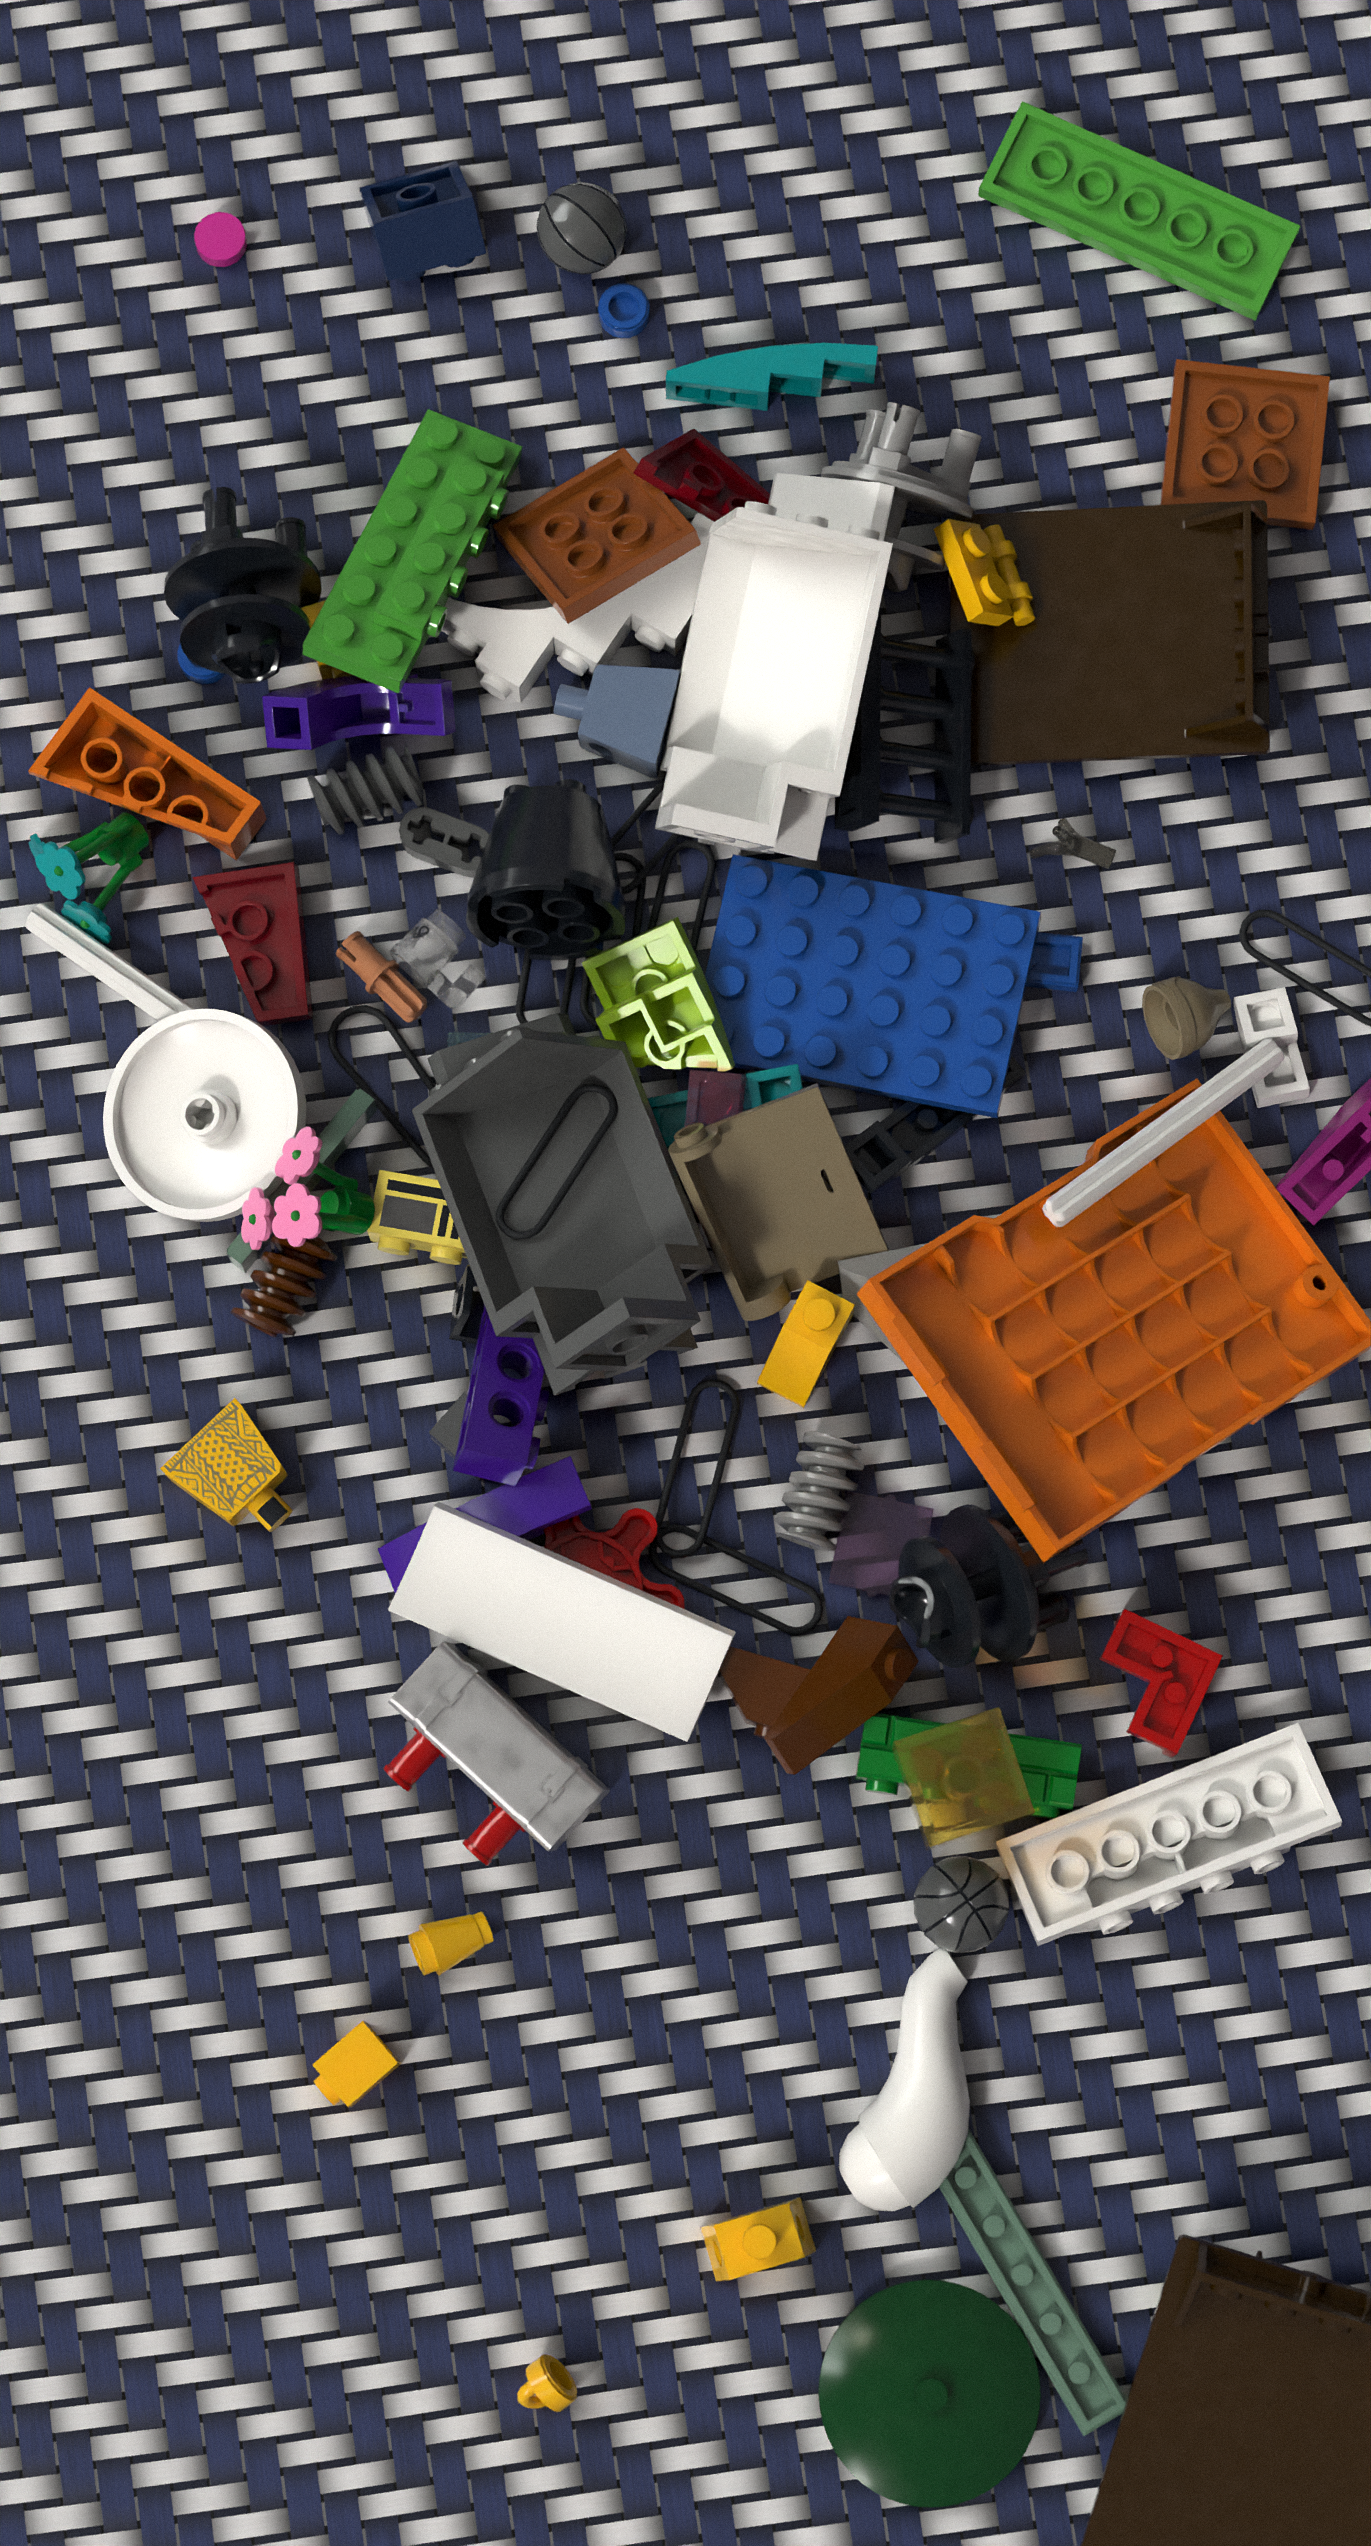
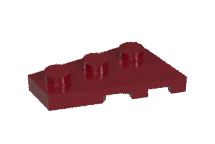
[633,428,770,522]
[192,862,313,1026]

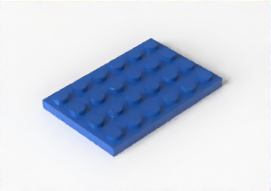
[705,854,1041,1118]

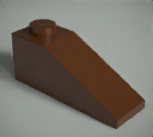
[764,1616,919,1775]

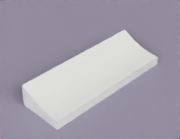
[388,1502,736,1742]

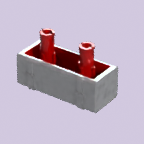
[383,1641,610,1866]

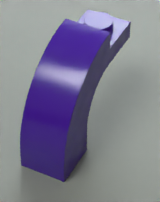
[262,673,456,750]

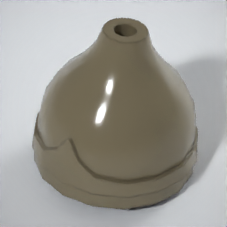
[1142,976,1231,1060]

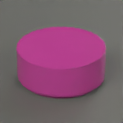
[194,212,247,267]

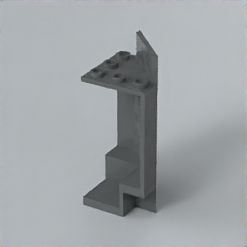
[412,1013,713,1395]

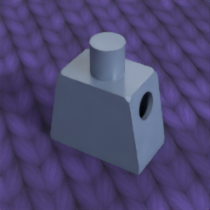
[554,664,680,779]

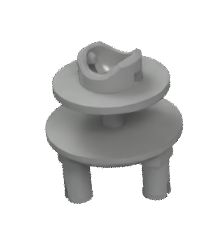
[821,402,982,592]

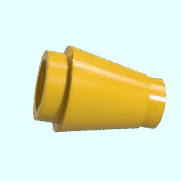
[408,1911,494,1976]

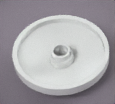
[103,1009,306,1222]

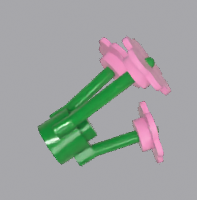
[241,1126,375,1250]

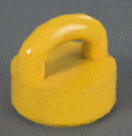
[517,2354,577,2412]

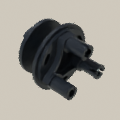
[164,487,322,684]
[889,1505,1088,1668]

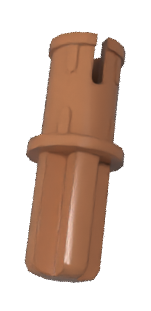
[336,931,427,1023]

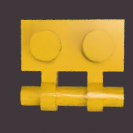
[933,519,1035,626]

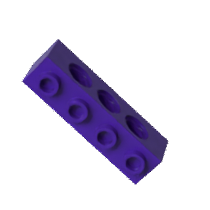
[452,1305,549,1486]

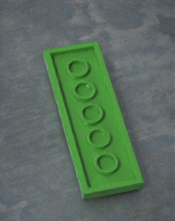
[978,101,1300,321]

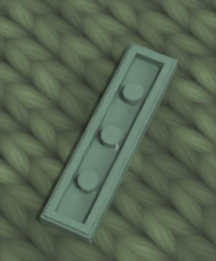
[227,1088,377,1273]

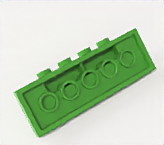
[302,409,523,693]

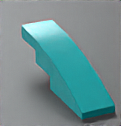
[666,343,878,411]

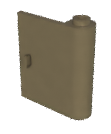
[668,1083,889,1321]

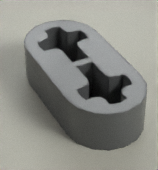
[399,807,489,878]

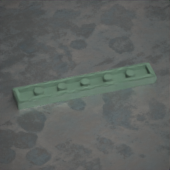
[939,2128,1127,2436]

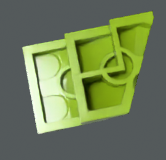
[582,917,735,1072]

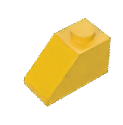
[757,1280,855,1408]

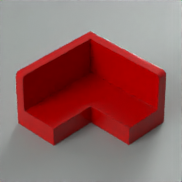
[1100,1609,1223,1758]

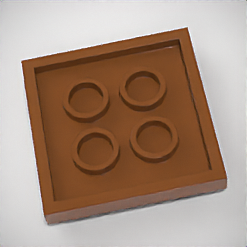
[1160,359,1330,530]
[492,447,701,624]

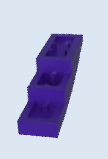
[378,1456,592,1593]

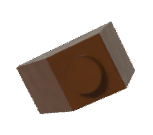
[718,1646,810,1739]

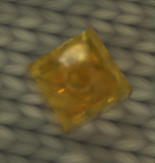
[892,1707,1035,1851]

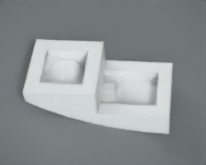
[1233,987,1310,1108]

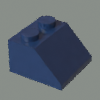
[359,161,487,281]

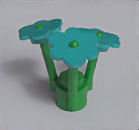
[29,812,149,944]

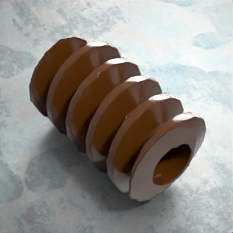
[230,1234,337,1338]

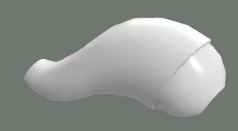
[839,1948,970,2211]

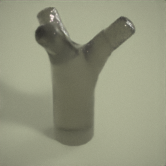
[1029,818,1116,869]

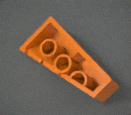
[28,687,267,861]

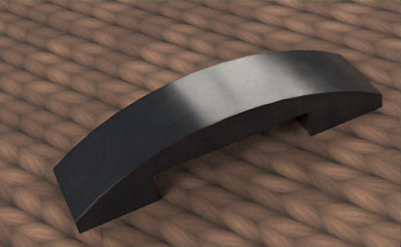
[845,1055,1026,1194]

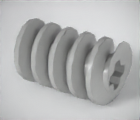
[775,1431,864,1551]

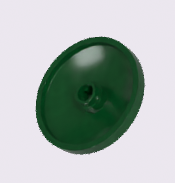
[818,2279,1041,2508]

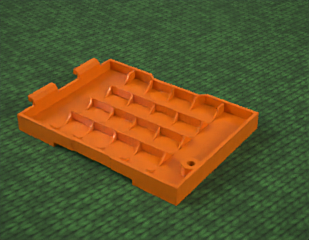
[857,1079,1371,1563]

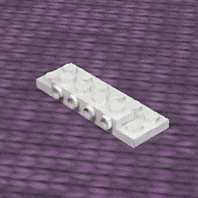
[996,1723,1342,1946]

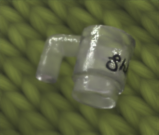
[389,909,486,1009]

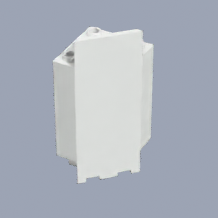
[655,473,895,861]

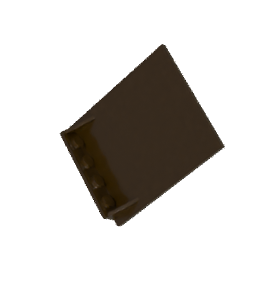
[951,500,1272,766]
[1080,2234,1371,2546]

